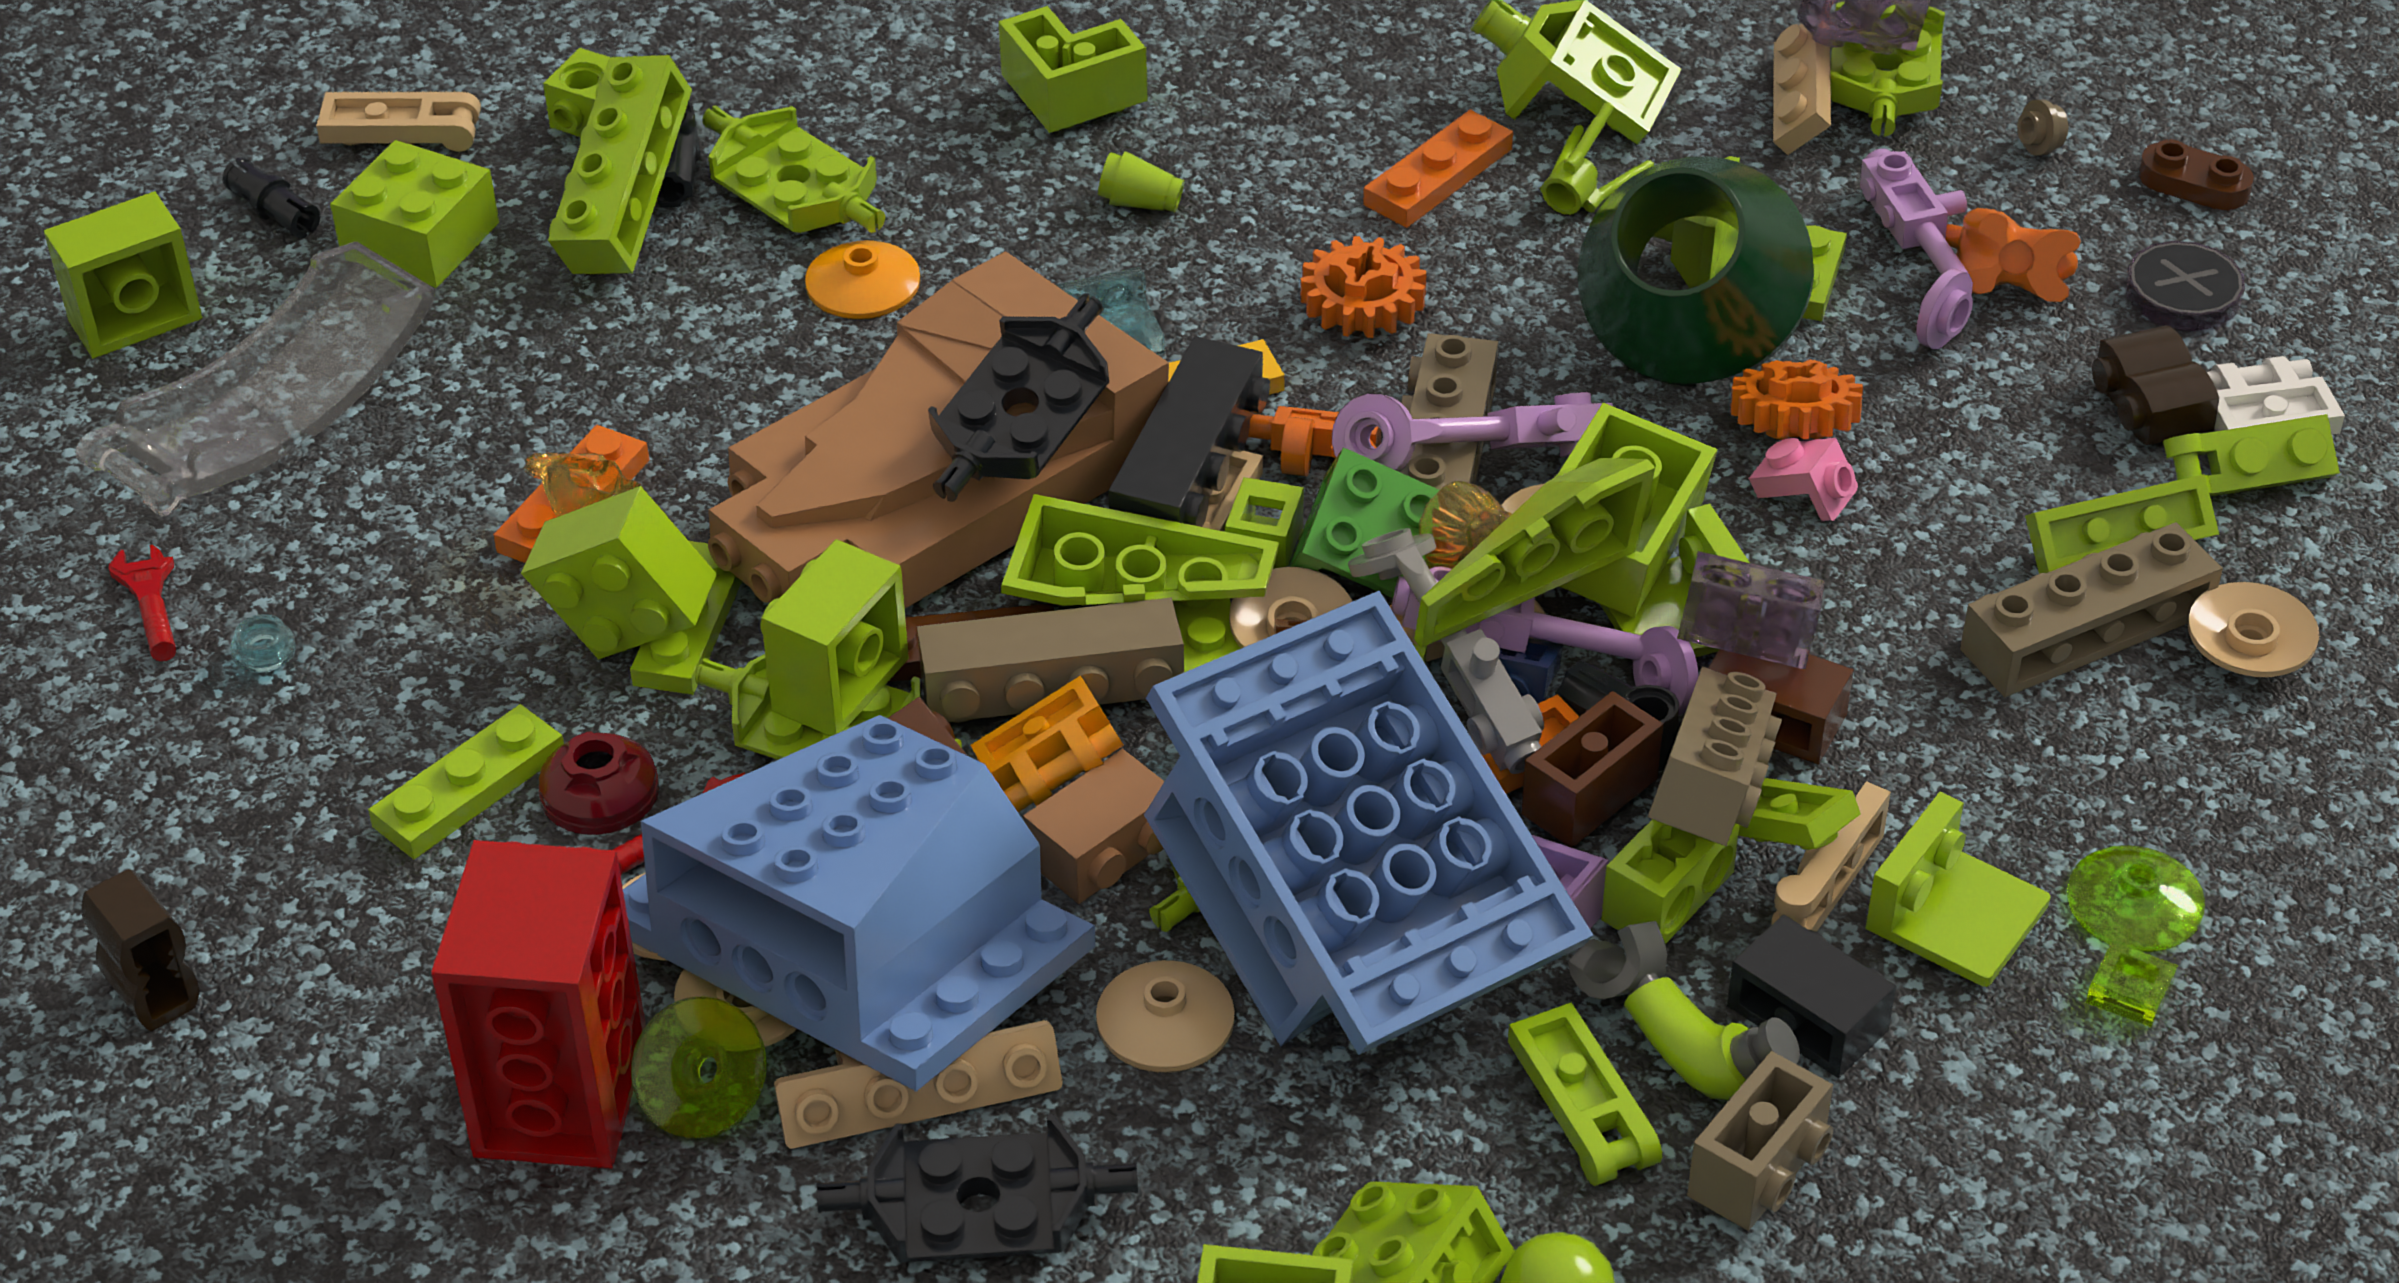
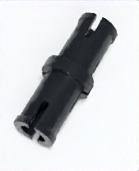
[222,157,321,238]

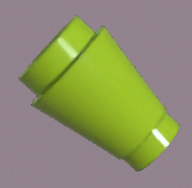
[1098,151,1185,212]

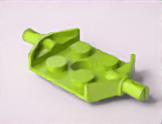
[1830,0,1945,137]
[702,106,886,233]
[695,654,962,760]

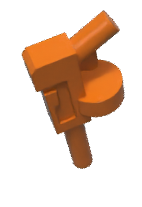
[1248,406,1381,477]

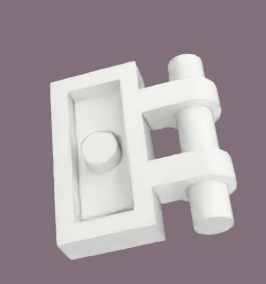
[2207,356,2345,435]

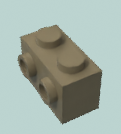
[1687,1051,1834,1231]

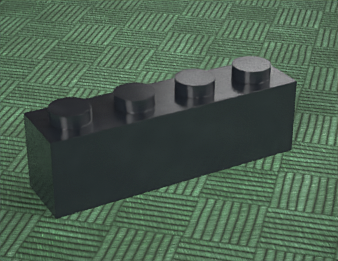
[1109,336,1270,527]

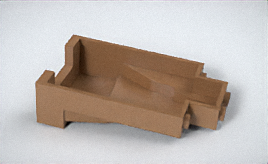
[708,251,1169,608]

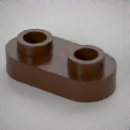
[2139,139,2254,210]

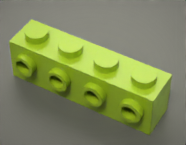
[548,55,692,274]

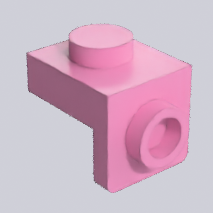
[1749,438,1858,521]

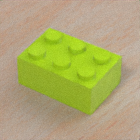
[1559,403,1718,618]

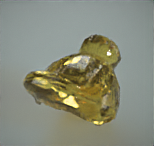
[523,453,644,517]
[1419,481,1512,569]

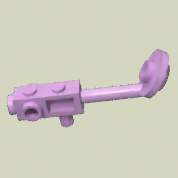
[1860,149,1973,350]
[1332,392,1613,472]
[1391,567,1698,715]

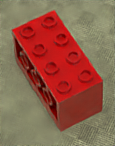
[431,840,648,1169]

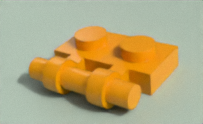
[970,675,1124,812]

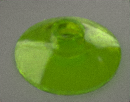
[2067,845,2205,952]
[631,996,767,1139]

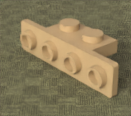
[774,1020,1063,1149]

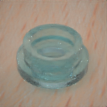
[230,614,296,673]

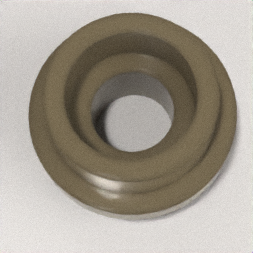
[2017,99,2068,156]

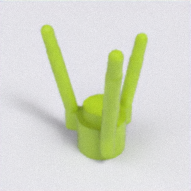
[1540,102,1654,215]

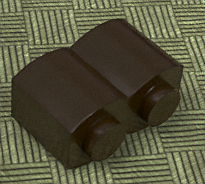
[2092,325,2220,445]
[81,869,199,1031]

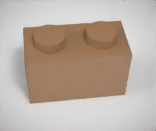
[1023,748,1164,904]

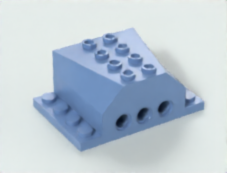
[1144,591,1593,1055]
[623,715,1095,1092]

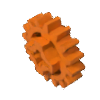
[1300,236,1427,338]
[1730,359,1863,440]

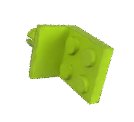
[1470,0,1681,145]
[1653,156,1847,322]

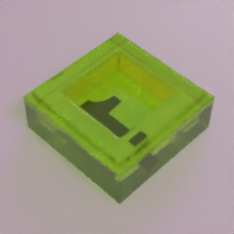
[2086,941,2178,1028]

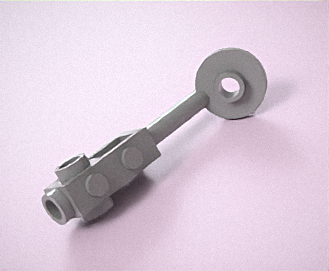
[1348,528,1544,774]

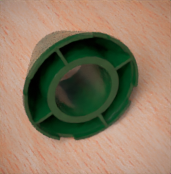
[1577,156,1814,386]

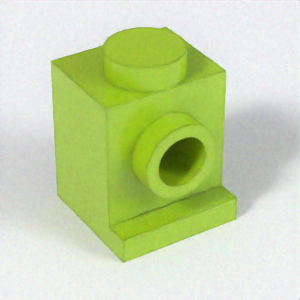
[1225,477,1304,569]

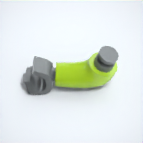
[1568,921,1800,1100]

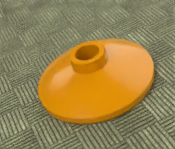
[805,240,920,319]

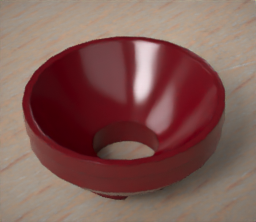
[539,731,659,835]

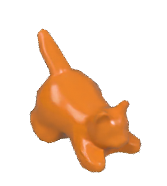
[1945,208,2081,302]

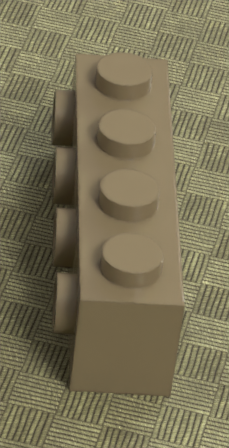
[1400,333,1499,532]
[1960,522,2223,698]
[917,597,1184,723]
[1648,666,1782,846]

